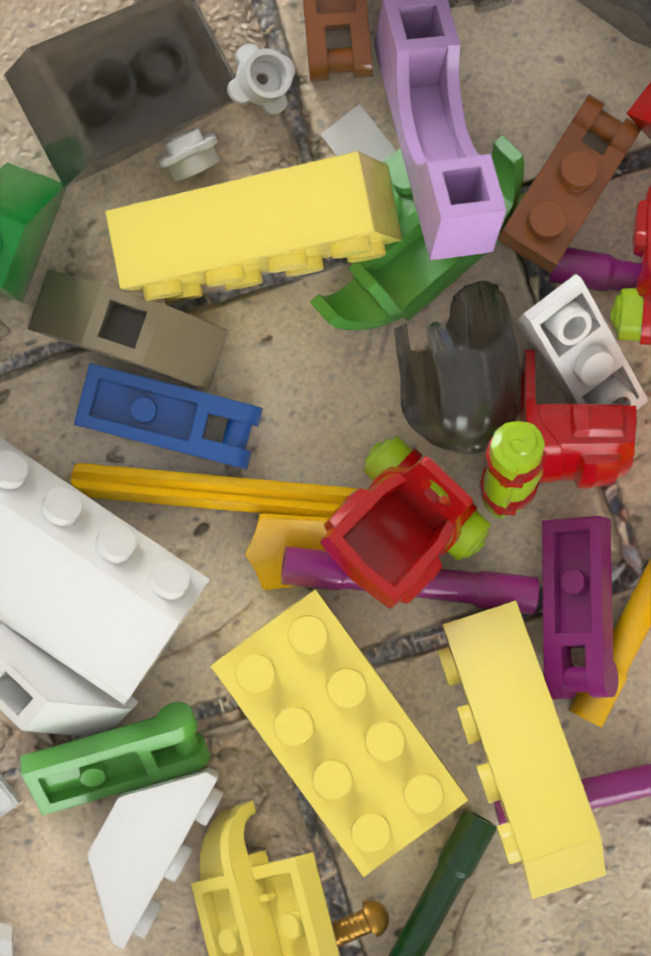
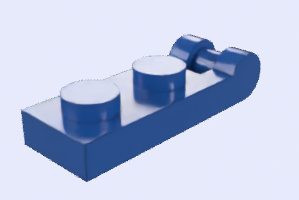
[73,363,263,470]

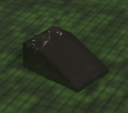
[4,0,235,188]

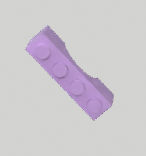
[374,0,506,260]

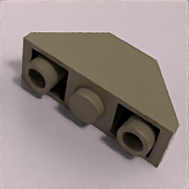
[28,269,229,391]

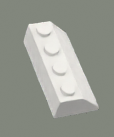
[0,437,210,705]

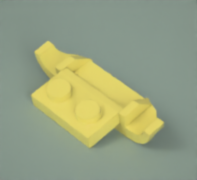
[191,800,340,956]

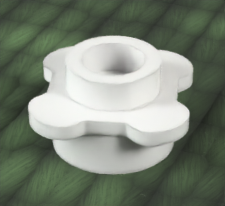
[227,43,295,115]
[157,127,220,181]

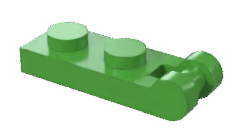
[20,702,211,816]

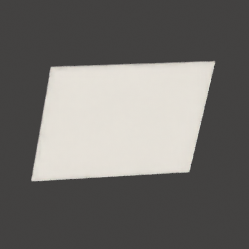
[320,104,396,162]

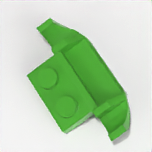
[310,135,525,330]

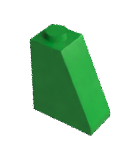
[0,162,67,303]

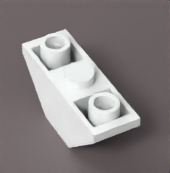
[516,274,649,410]
[0,621,139,737]
[87,766,224,949]

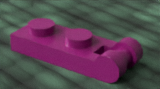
[542,516,619,700]

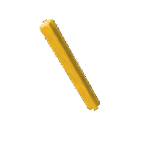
[71,463,368,517]

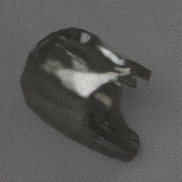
[394,280,522,454]

